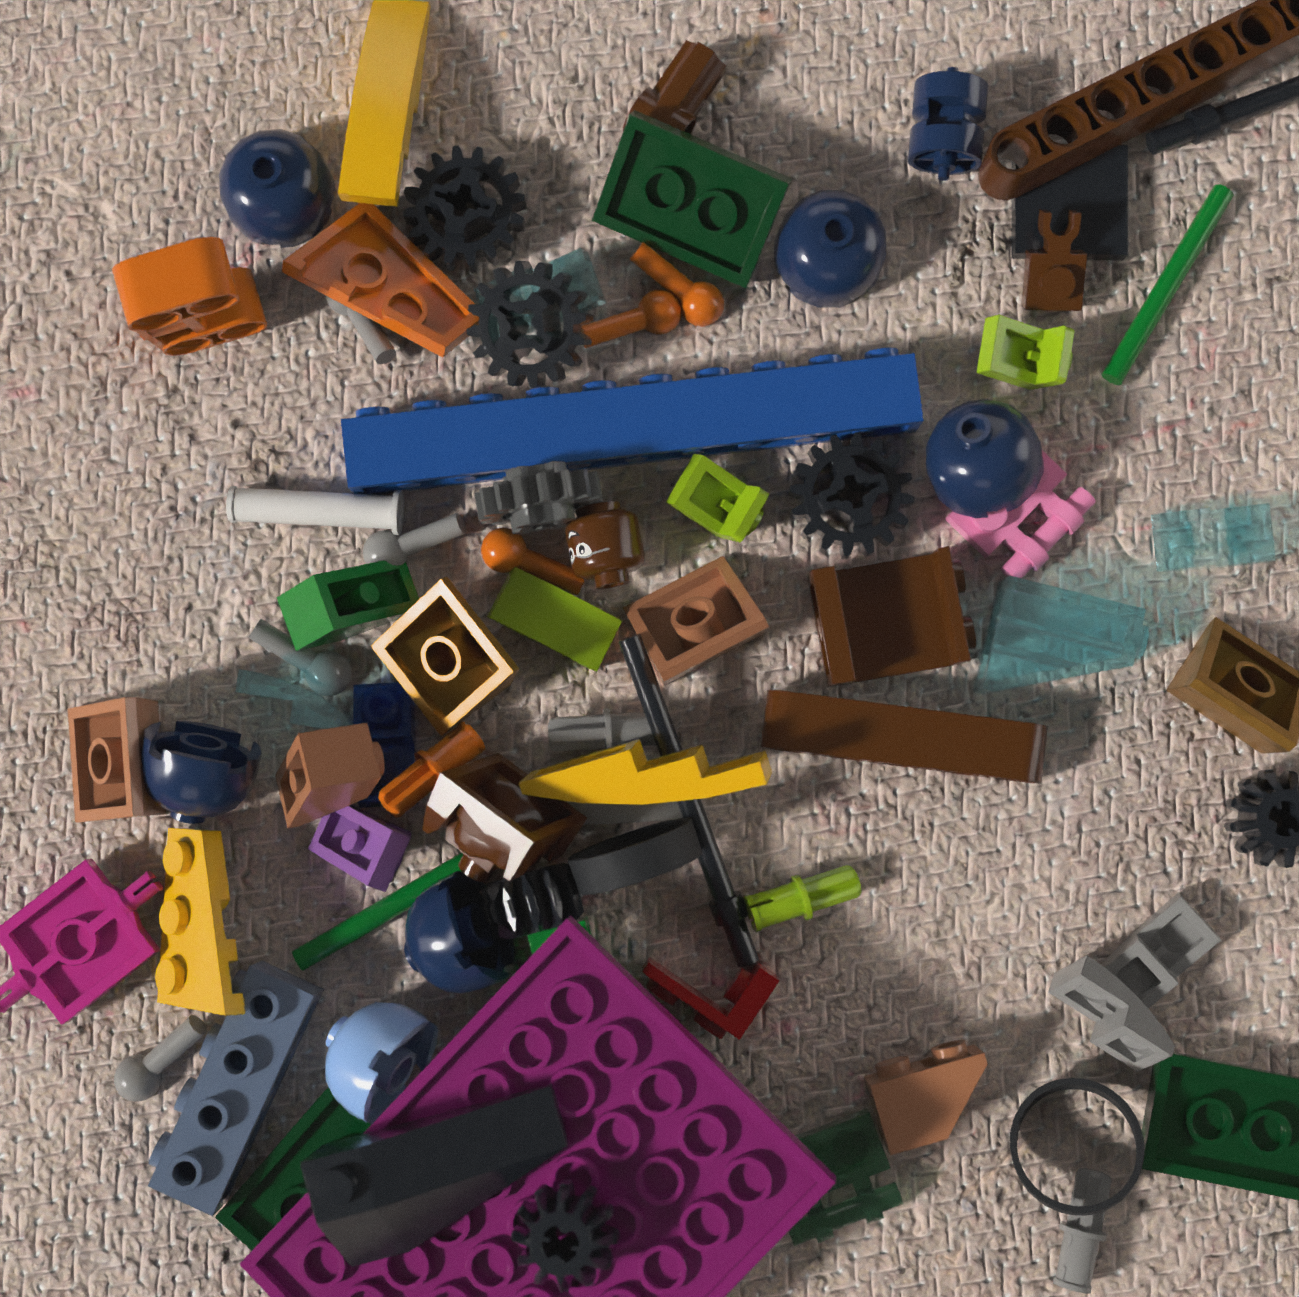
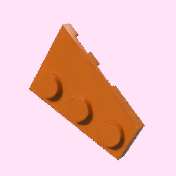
[282,203,479,357]

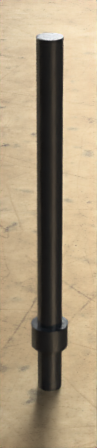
[1146,75,1299,155]
[618,633,759,967]

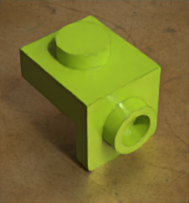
[976,314,1075,390]
[665,454,769,542]

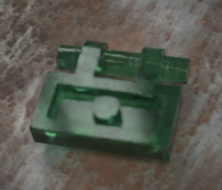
[789,1108,904,1246]

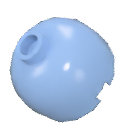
[325,1002,438,1124]

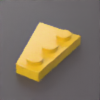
[155,828,245,1016]

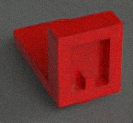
[642,957,780,1040]

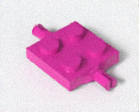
[0,859,163,1025]

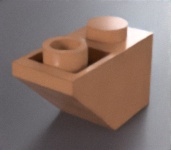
[863,1040,988,1156]

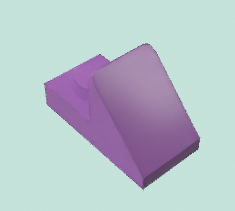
[308,805,411,892]

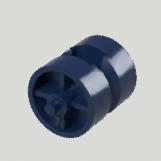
[908,67,988,181]

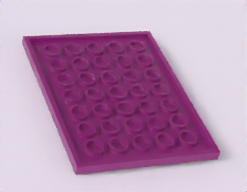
[239,916,836,1297]

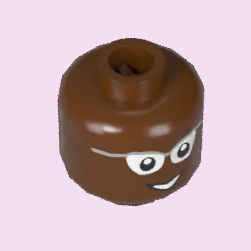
[565,501,645,589]

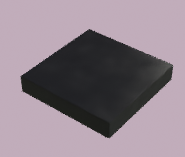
[1011,145,1128,261]

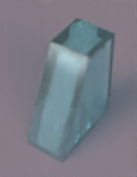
[973,576,1149,694]

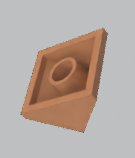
[623,556,769,686]
[68,697,166,823]

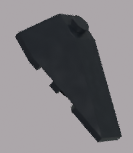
[300,1084,569,1267]

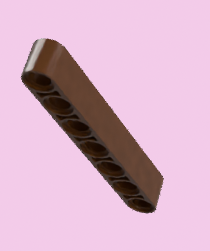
[978,0,1299,200]

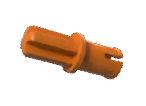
[378,721,485,818]

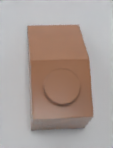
[275,723,384,829]

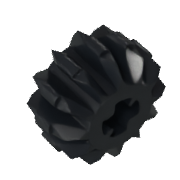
[1223,769,1299,868]
[481,863,585,940]
[512,1178,620,1294]

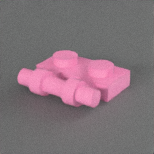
[945,450,1096,584]

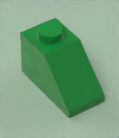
[277,560,419,651]

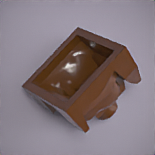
[422,753,587,882]

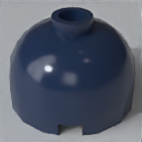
[219,129,335,248]
[774,190,886,308]
[926,399,1044,518]
[141,721,262,824]
[404,871,515,993]

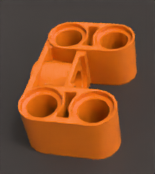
[112,237,267,356]

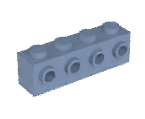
[148,960,324,1216]

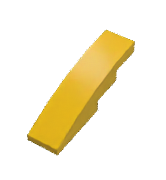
[338,0,430,207]
[518,739,773,805]

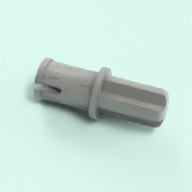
[548,708,656,751]
[1053,1168,1112,1294]

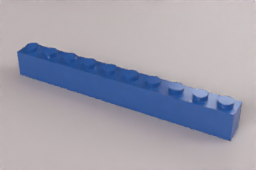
[341,347,924,495]

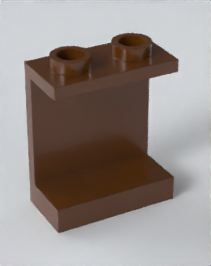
[807,546,976,688]

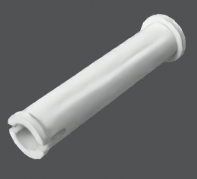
[226,486,404,535]

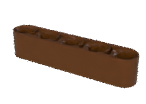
[760,690,1048,784]

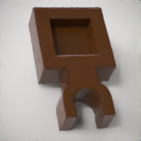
[1021,209,1087,311]

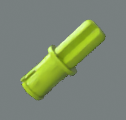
[744,865,862,932]

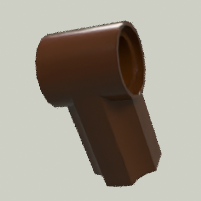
[623,40,726,134]

